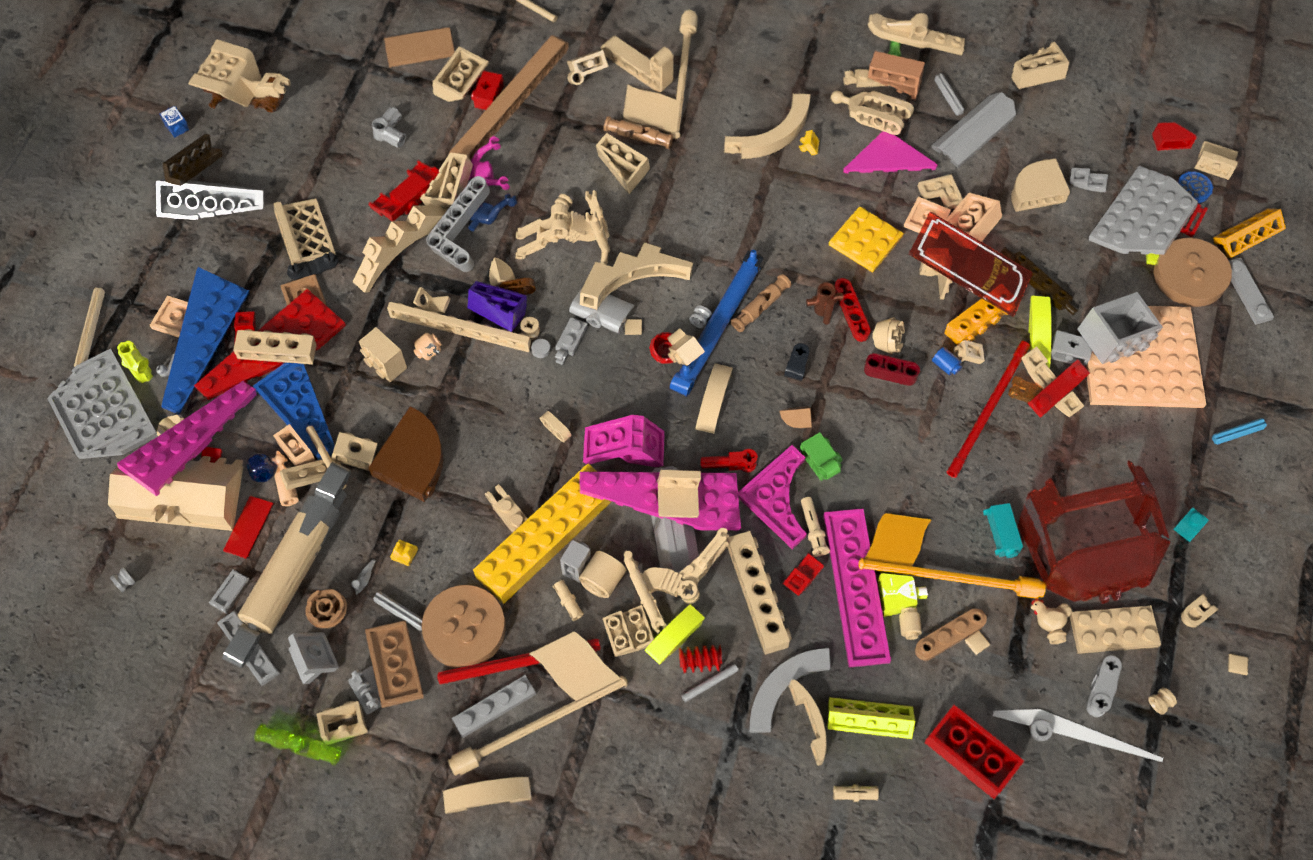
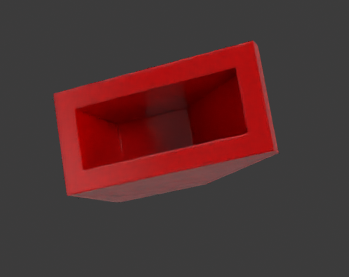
[1152,122,1197,151]

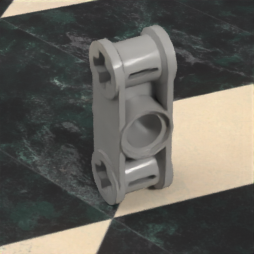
[1087,656,1122,717]

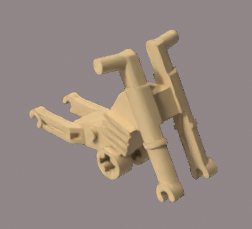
[516,190,610,265]
[624,528,729,634]

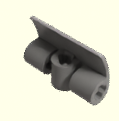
[569,289,634,334]

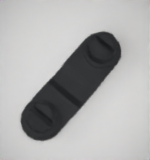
[287,252,338,280]

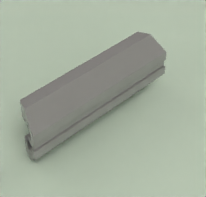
[931,92,1016,168]
[651,466,699,572]

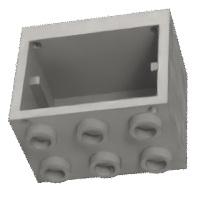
[1078,292,1163,364]

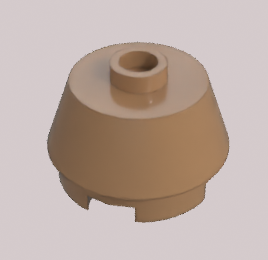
[306,589,347,628]

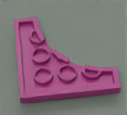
[738,445,807,549]

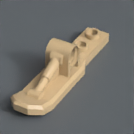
[868,13,965,55]

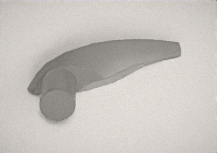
[351,560,376,595]

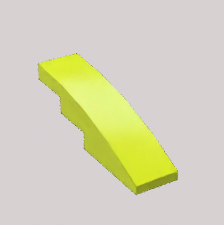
[1028,296,1051,368]

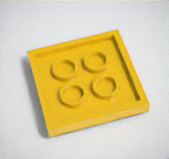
[829,206,904,272]

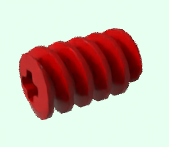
[679,644,722,674]

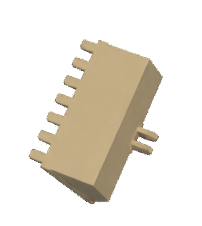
[108,449,243,531]

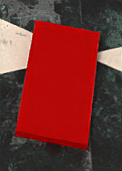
[223,496,274,559]

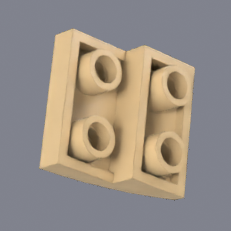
[602,605,655,656]

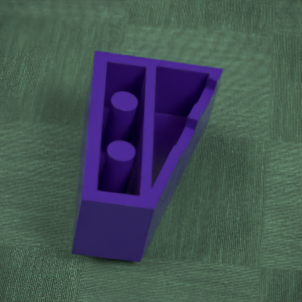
[467,281,527,332]

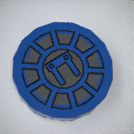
[1177,172,1213,203]

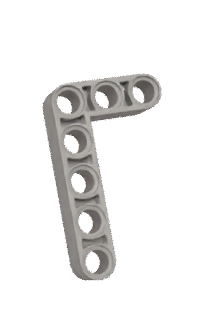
[426,176,490,272]

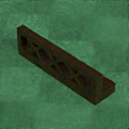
[163,133,223,186]

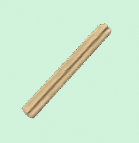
[74,288,105,367]

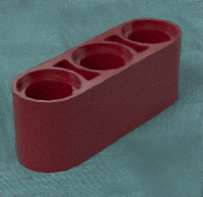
[864,353,920,386]

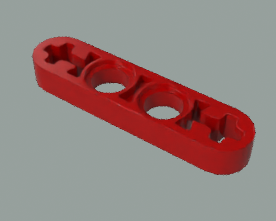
[834,278,871,342]

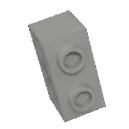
[1051,330,1092,367]
[560,540,591,583]

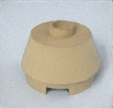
[873,317,905,354]

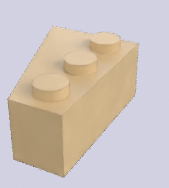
[596,133,650,194]
[420,153,473,210]

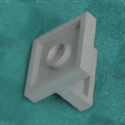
[288,632,339,684]

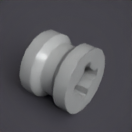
[689,305,712,328]
[110,567,136,593]

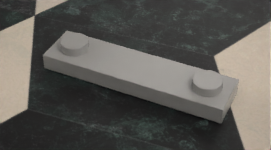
[1229,258,1274,325]

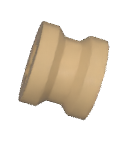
[520,317,540,340]
[1149,687,1177,714]

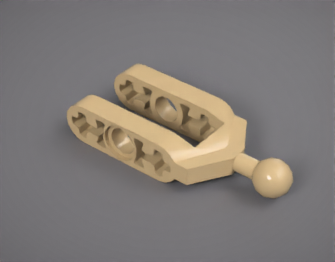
[831,90,914,135]

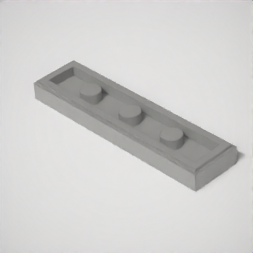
[217,610,280,686]

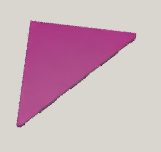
[843,131,938,173]

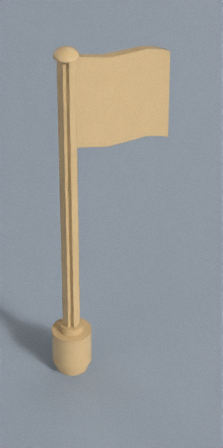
[623,10,698,139]
[448,632,628,776]

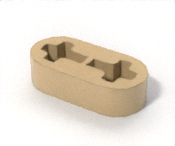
[540,411,572,443]

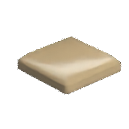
[625,319,642,335]
[965,630,990,655]
[1228,654,1248,675]

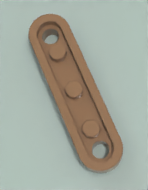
[915,608,987,661]

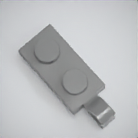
[555,317,588,365]

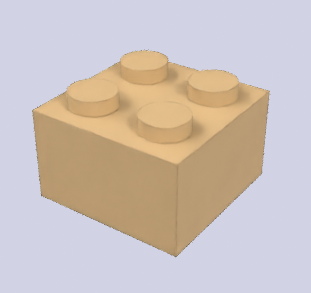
[359,327,407,382]

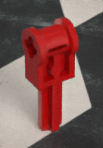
[700,449,758,473]

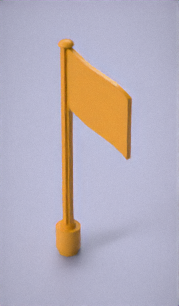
[858,513,1045,599]

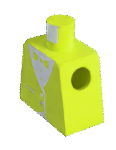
[878,574,927,617]

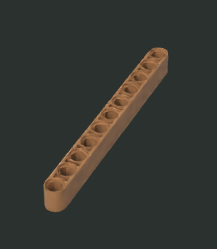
[448,35,568,161]

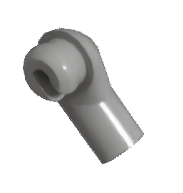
[156,354,175,377]

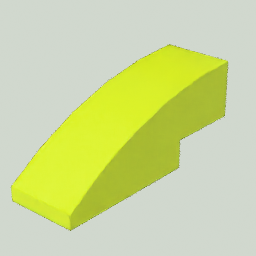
[645,605,705,664]

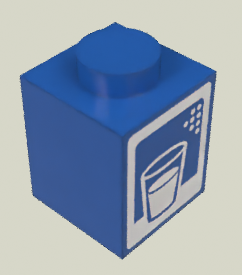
[160,106,190,138]

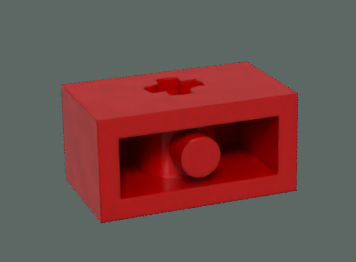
[471,71,504,110]

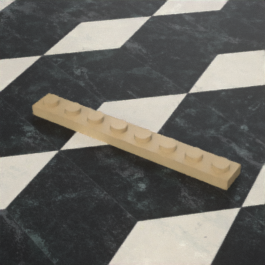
[387,302,531,352]

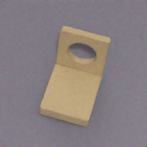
[413,287,451,314]

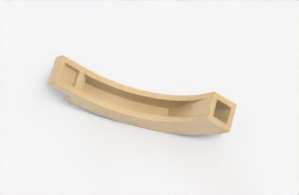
[724,94,810,159]

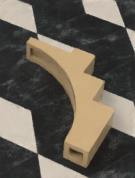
[353,205,447,293]
[580,243,693,310]

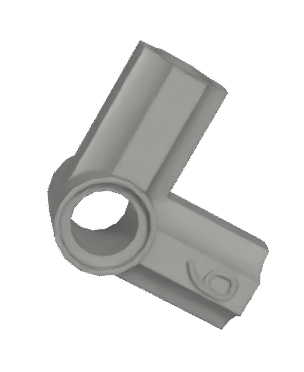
[372,107,406,148]

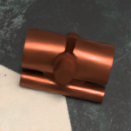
[806,282,843,324]

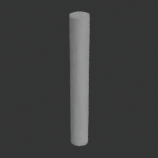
[681,664,738,702]

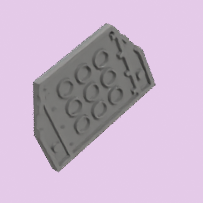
[1089,166,1198,255]
[47,348,158,459]

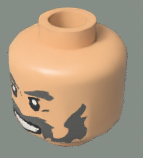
[413,333,442,361]

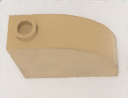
[1011,158,1070,212]

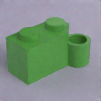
[799,432,842,481]

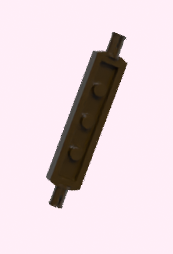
[1001,247,1078,316]

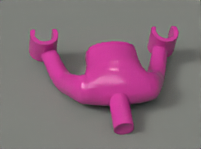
[469,136,510,190]

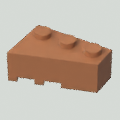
[868,51,925,101]

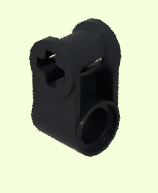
[784,343,809,381]

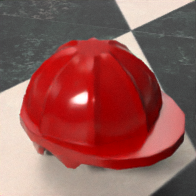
[649,332,674,364]

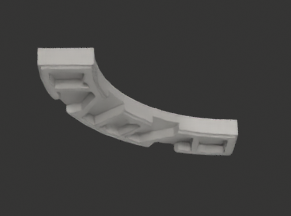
[749,648,830,733]

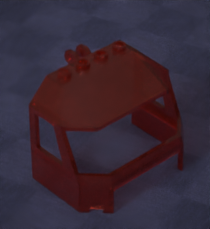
[1018,460,1171,604]

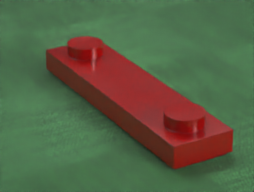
[1027,359,1090,418]

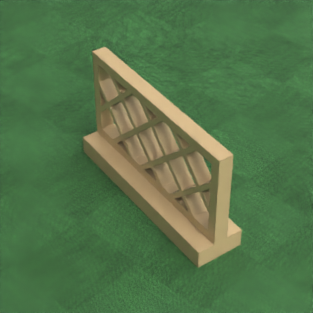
[274,199,336,265]

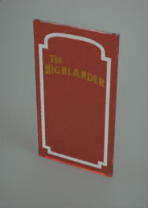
[908,211,1033,317]

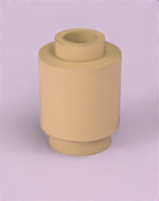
[899,608,922,640]

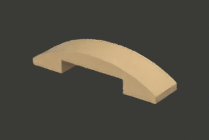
[1022,347,1084,417]
[696,363,733,434]
[789,679,826,766]
[443,777,531,813]

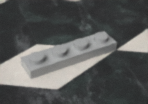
[452,675,536,738]

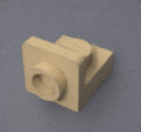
[953,340,985,364]

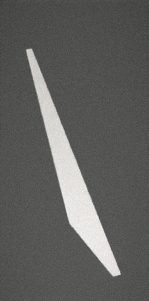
[993,709,1163,762]

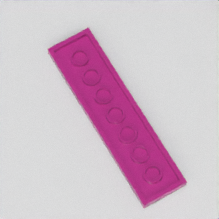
[823,509,891,667]

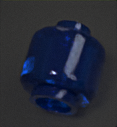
[246,454,275,482]

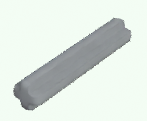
[935,74,964,116]
[373,591,423,631]

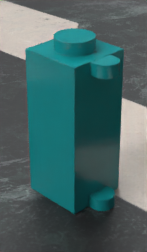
[983,503,1023,558]

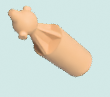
[272,451,299,506]

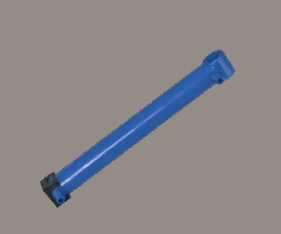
[670,249,764,397]

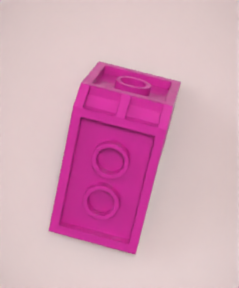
[583,415,665,467]

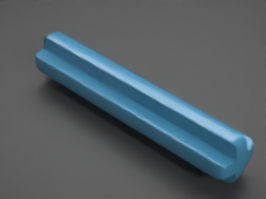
[1212,418,1267,444]

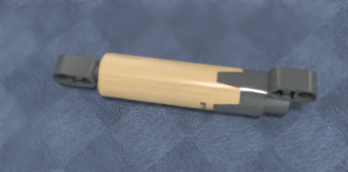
[222,462,351,668]

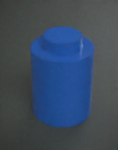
[932,347,962,376]

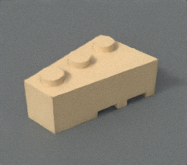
[1012,42,1069,89]

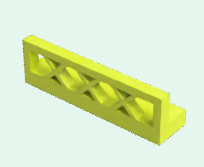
[827,697,915,739]

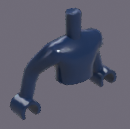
[467,188,518,231]

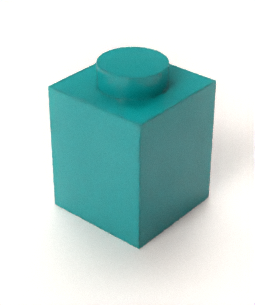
[1173,507,1209,542]

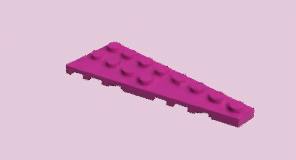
[117,381,257,496]

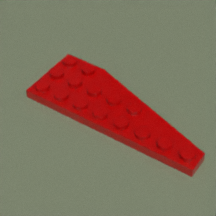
[194,289,346,400]

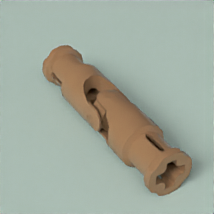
[604,116,673,149]
[731,274,792,332]

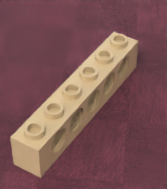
[727,531,792,655]

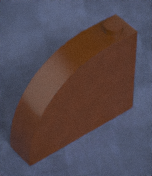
[369,406,443,502]

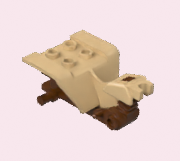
[189,40,291,113]

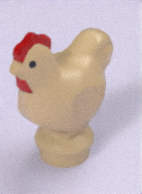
[1031,598,1072,644]

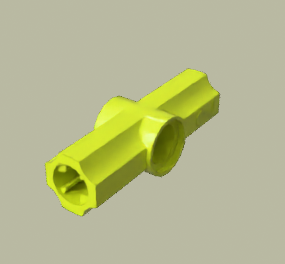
[117,341,153,383]

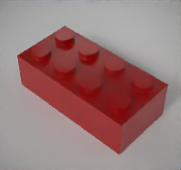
[924,705,1024,799]

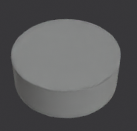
[531,339,550,358]
[1030,719,1053,742]

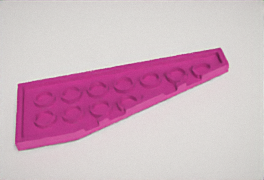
[579,472,741,530]

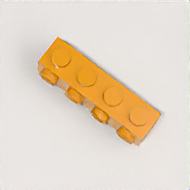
[944,285,1016,345]

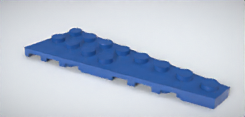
[161,267,249,415]

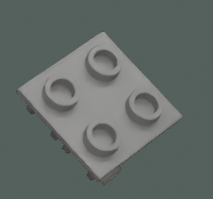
[348,666,381,715]

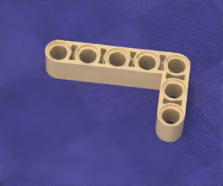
[601,36,673,93]

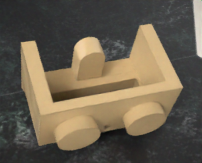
[317,701,368,745]

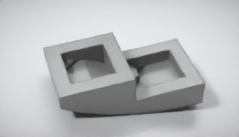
[1070,168,1108,192]

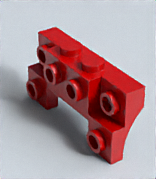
[368,160,439,221]

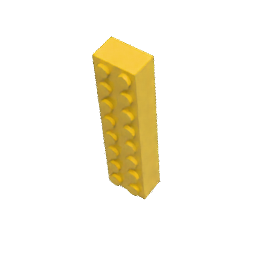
[473,464,612,604]

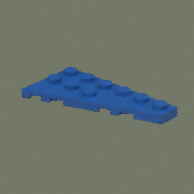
[253,362,335,461]

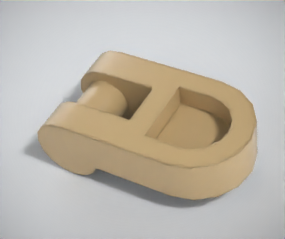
[1181,594,1218,627]

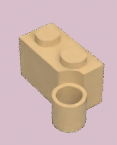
[567,50,608,85]
[668,328,705,366]

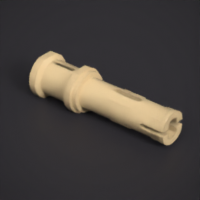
[801,497,830,557]

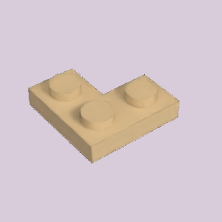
[918,175,963,209]

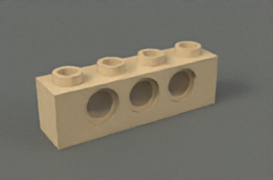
[234,329,316,364]

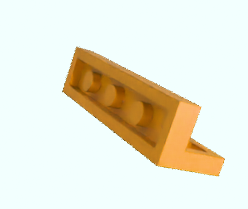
[1213,208,1286,258]

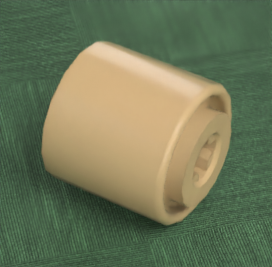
[579,551,626,598]

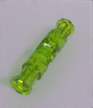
[255,723,342,766]

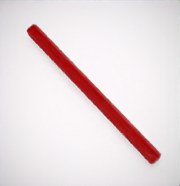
[437,639,601,684]

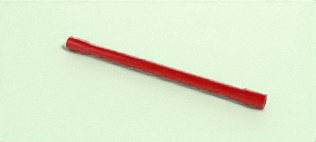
[946,341,1031,478]

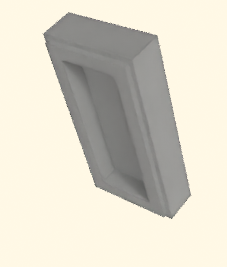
[209,570,251,614]

